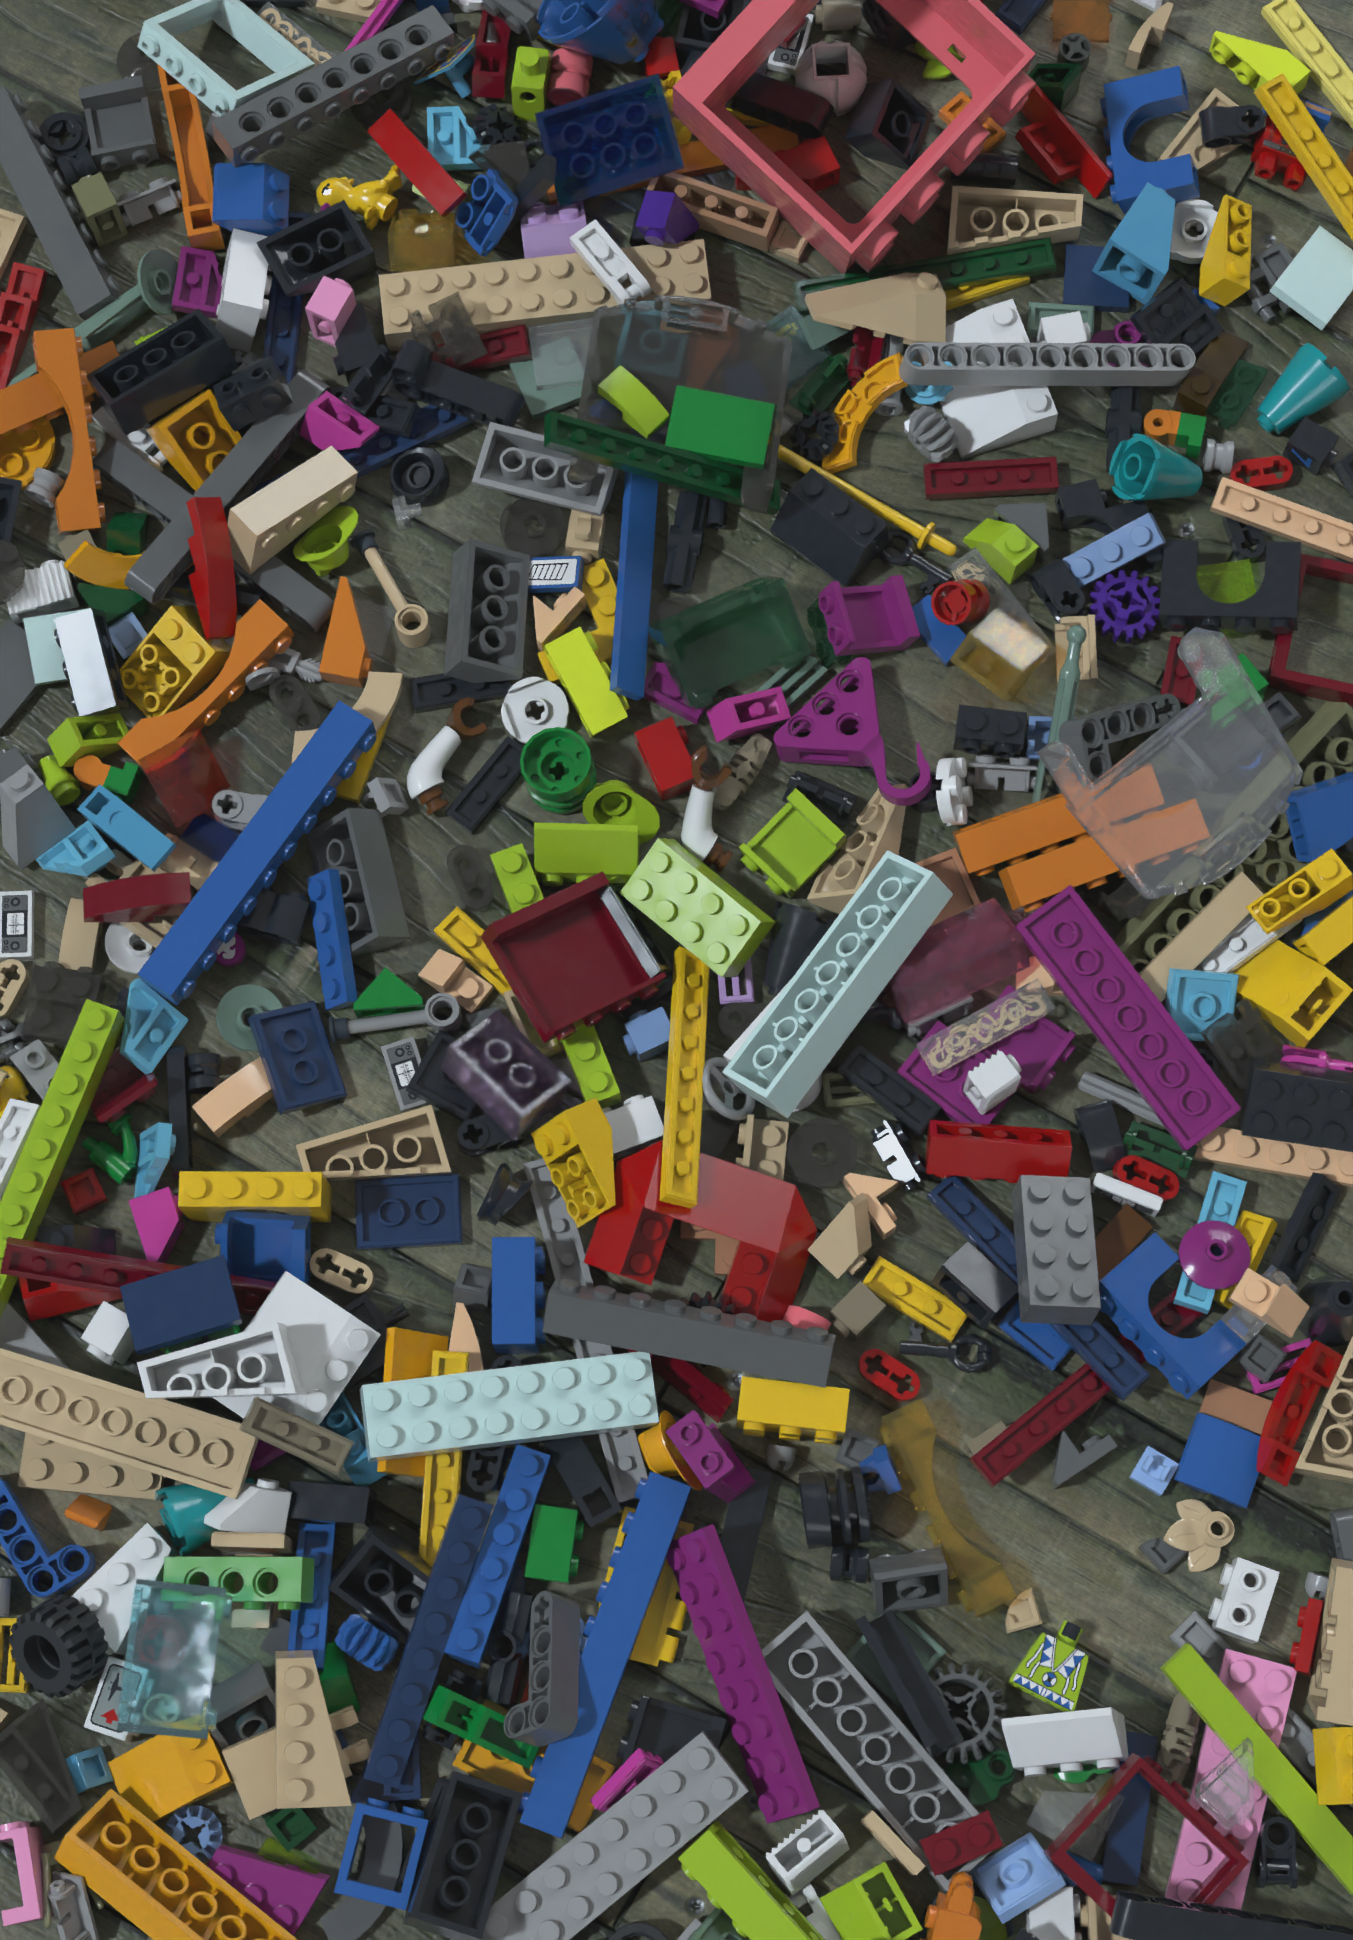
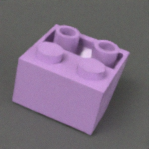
[520,198,587,259]

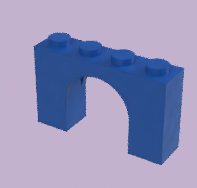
[1100,66,1200,215]
[1099,1232,1255,1400]

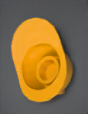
[638,1411,703,1491]

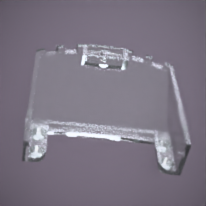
[1038,627,1303,899]

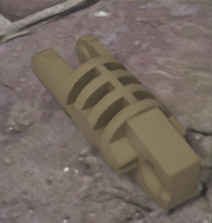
[713,732,773,813]
[1157,1692,1200,1785]

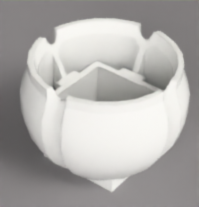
[795,40,867,116]

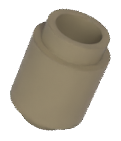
[815,0,861,31]

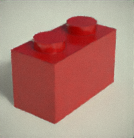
[634,717,702,802]

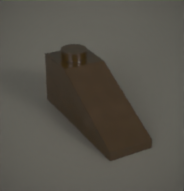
[1173,330,1249,417]

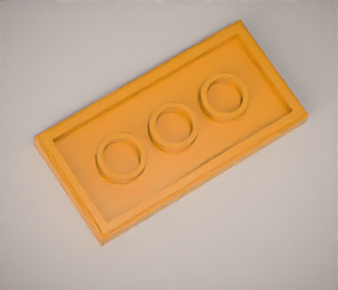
[377,1327,449,1478]
[452,1700,616,1833]

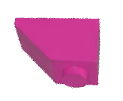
[299,391,380,451]
[706,686,791,743]
[129,1187,185,1263]

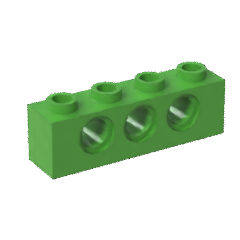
[162,1557,315,1610]

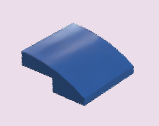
[1173,1413,1260,1508]

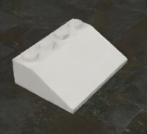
[939,299,1058,460]
[213,1271,381,1425]

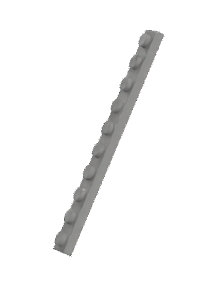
[523,1158,648,1504]

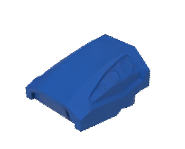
[455,168,518,257]

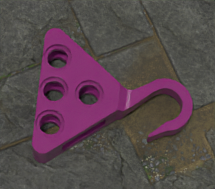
[774,657,932,806]

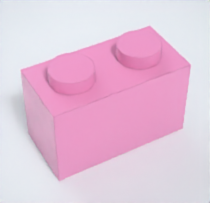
[305,276,357,348]

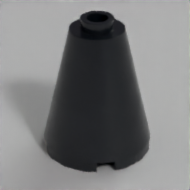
[764,901,834,997]
[1298,1276,1353,1347]

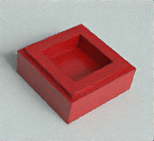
[60,1168,108,1216]

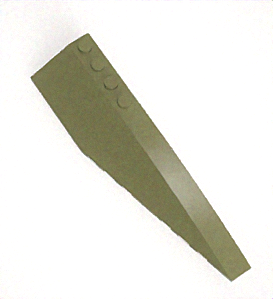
[1113,701,1353,974]

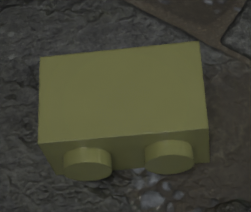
[71,172,128,248]

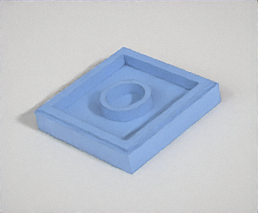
[969,1832,1066,1924]

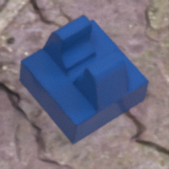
[859,1444,902,1495]

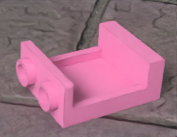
[0,1821,54,1926]

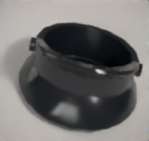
[390,447,450,506]
[477,1163,533,1226]

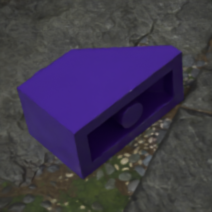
[635,190,700,246]

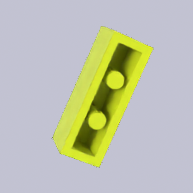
[543,627,630,738]

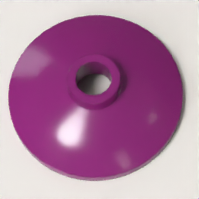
[1179,1220,1250,1290]

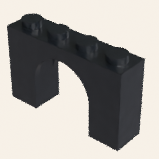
[1159,540,1302,634]

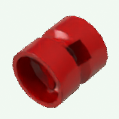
[931,579,990,625]

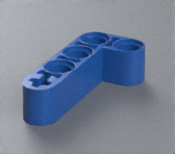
[0,1477,96,1600]

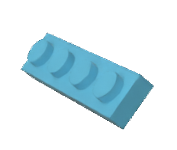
[1173,1171,1247,1314]

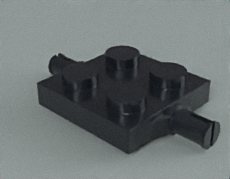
[343,1293,410,1392]

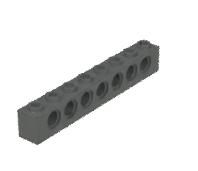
[212,5,454,168]

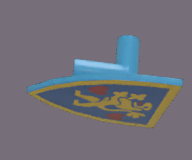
[413,33,477,98]

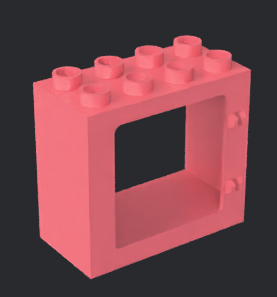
[673,0,1036,273]

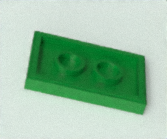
[665,385,775,470]

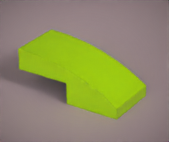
[598,365,670,439]

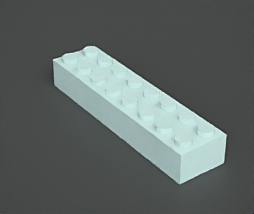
[722,850,953,1118]
[360,1351,659,1462]

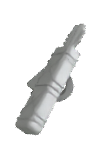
[223,637,323,691]

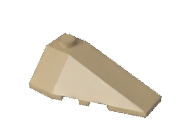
[807,784,908,914]

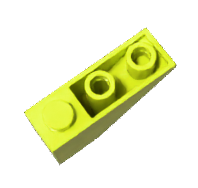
[1209,31,1311,94]

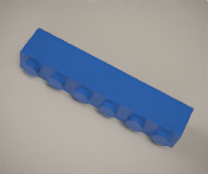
[444,1444,551,1669]

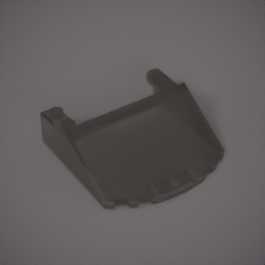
[567,295,793,514]

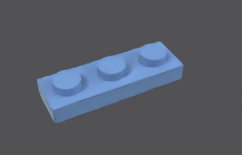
[1062,513,1166,589]

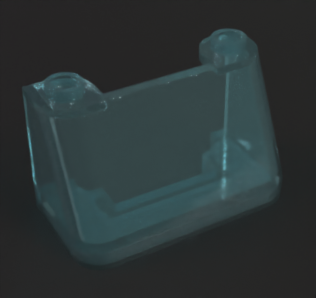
[116,1577,232,1739]

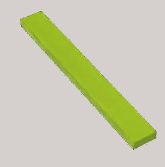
[1160,1643,1353,1895]

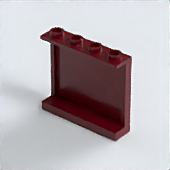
[480,871,667,1043]

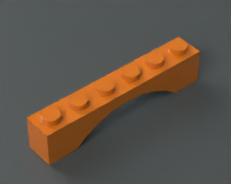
[157,64,226,251]
[32,328,106,535]
[118,599,294,778]

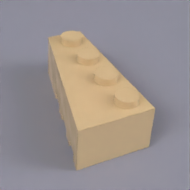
[947,186,1084,255]
[1307,1558,1353,1726]

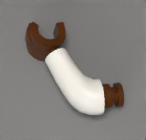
[407,697,487,816]
[681,745,733,873]

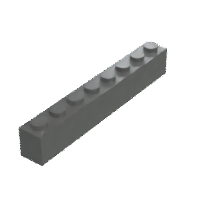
[0,86,122,321]
[543,1279,836,1388]

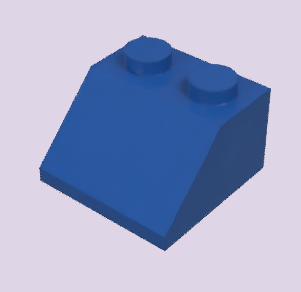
[212,163,290,237]

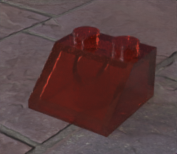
[138,727,230,828]

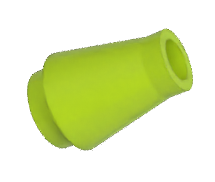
[37,755,81,806]

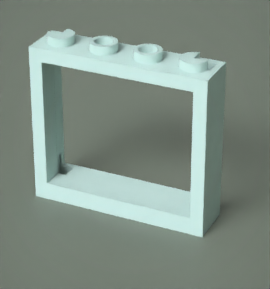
[137,0,315,117]

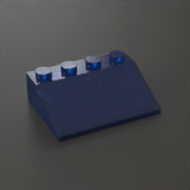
[535,74,685,208]

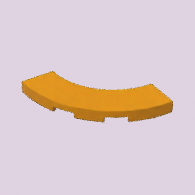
[822,352,908,474]
[63,540,194,590]

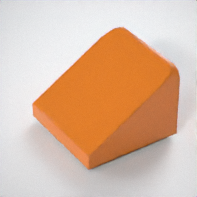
[64,1494,112,1532]

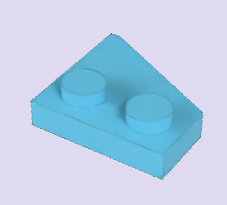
[427,106,491,171]
[36,820,116,876]
[120,978,188,1075]
[134,1122,176,1198]

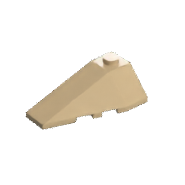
[804,272,946,345]

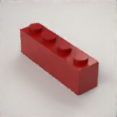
[925,1120,1072,1183]

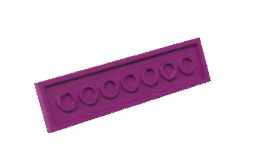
[1014,885,1241,1151]
[667,1524,820,1824]

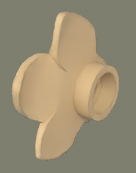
[1163,1499,1235,1572]

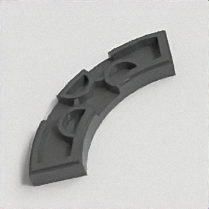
[320,1802,404,1940]

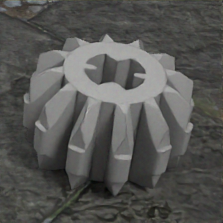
[904,405,958,463]

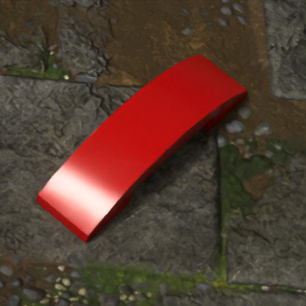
[1257,1340,1344,1487]

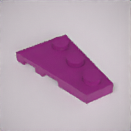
[207,1844,331,1937]

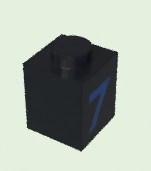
[1282,417,1339,476]

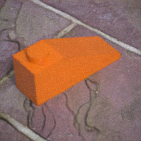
[319,576,373,688]

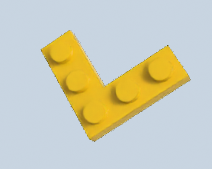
[537,558,617,685]

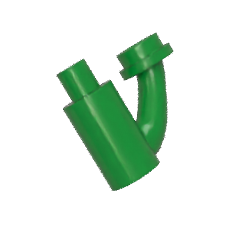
[82,1113,138,1185]

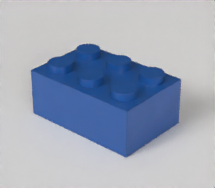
[492,1237,546,1354]

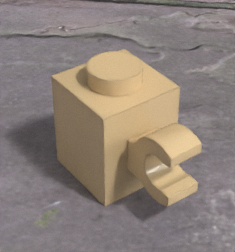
[565,509,605,565]

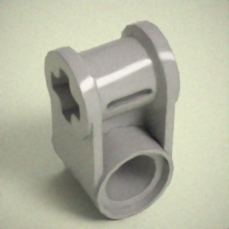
[212,790,268,831]

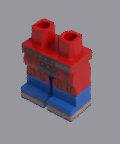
[1250,98,1332,191]

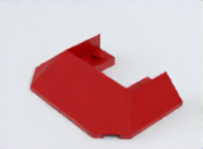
[583,1139,817,1322]

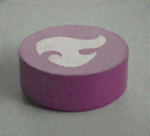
[215,933,246,967]

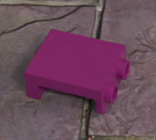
[818,575,920,656]
[968,984,1077,1095]
[665,1411,756,1503]

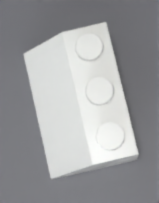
[1001,1707,1129,1777]

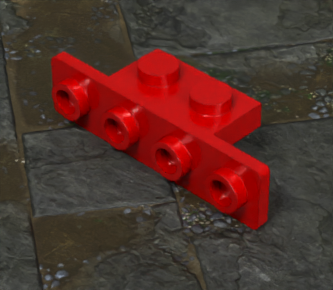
[1015,84,1113,198]

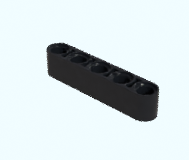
[680,50,834,139]

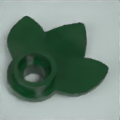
[944,1732,1017,1806]

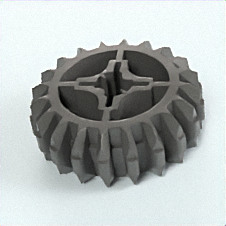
[909,1663,1007,1764]

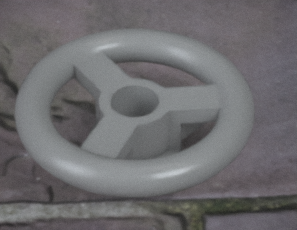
[702,1057,756,1120]

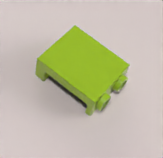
[739,788,847,899]

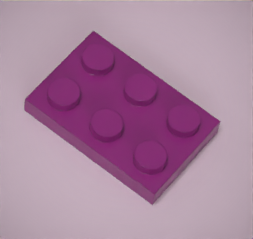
[897,1020,1021,1124]

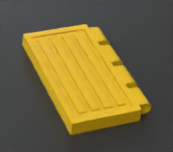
[595,1506,694,1667]

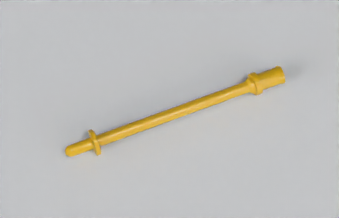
[766,435,957,556]

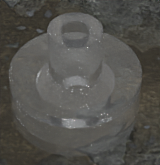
[392,496,423,531]

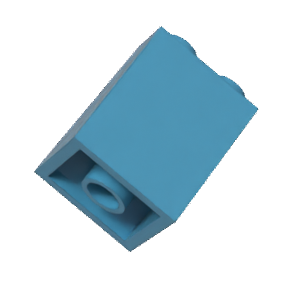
[1092,182,1175,305]

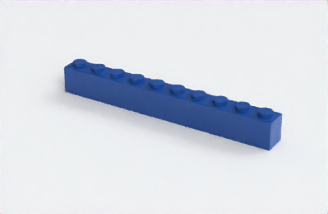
[137,700,377,1005]
[517,1471,692,1838]

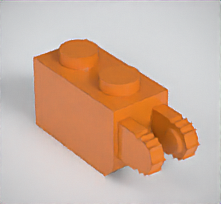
[919,1871,982,1940]

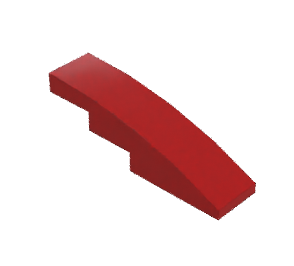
[367,109,468,218]
[0,262,48,390]
[186,497,237,639]

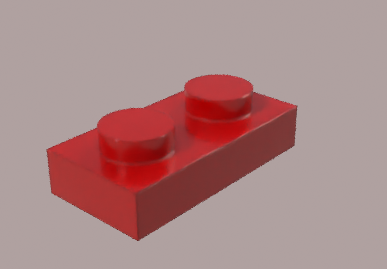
[1290,1598,1324,1677]

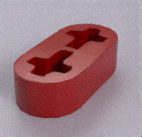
[1228,456,1293,492]
[1112,1155,1180,1202]
[858,1349,920,1402]

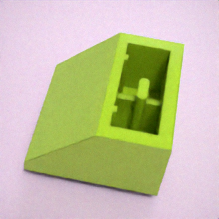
[819,1861,923,1940]

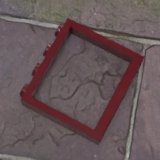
[1266,554,1353,706]
[1043,1753,1250,1918]

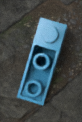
[77,784,177,872]
[320,1391,388,1487]

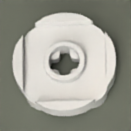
[1170,199,1218,264]
[501,677,570,744]
[936,757,973,826]

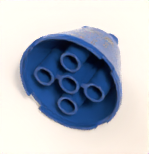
[536,0,664,64]

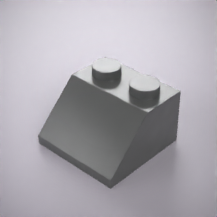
[868,1548,948,1615]
[195,1660,276,1749]

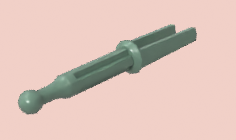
[7,284,151,387]
[1032,625,1087,803]

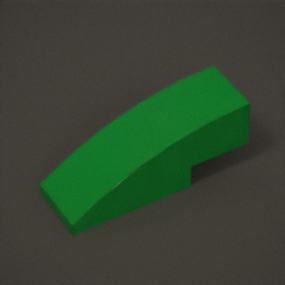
[423,1685,539,1769]

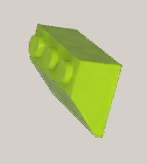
[534,822,640,888]

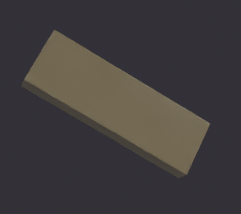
[239,1396,354,1475]

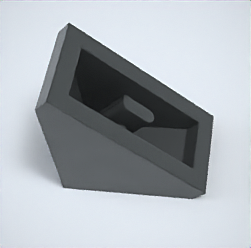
[992,503,1049,564]

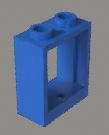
[334,1797,431,1910]

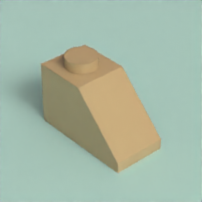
[808,1193,872,1279]

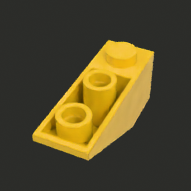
[1199,194,1252,306]
[1246,848,1353,935]

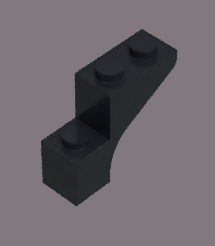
[1054,479,1164,574]

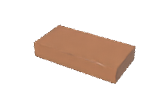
[1198,1379,1273,1437]

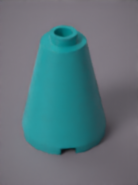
[1256,343,1350,434]
[1109,433,1202,501]
[154,1477,255,1557]

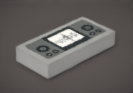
[381,1036,430,1113]

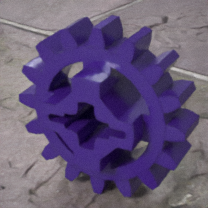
[1088,569,1160,643]

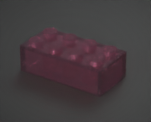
[883,898,1031,1024]

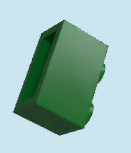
[525,1504,585,1585]

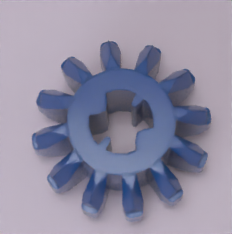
[335,1614,399,1671]

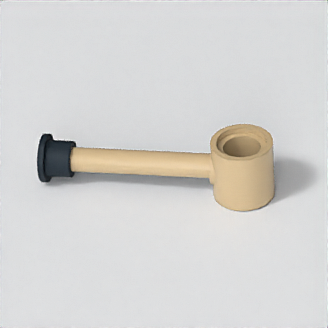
[350,529,431,648]

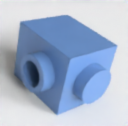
[622,1007,670,1062]

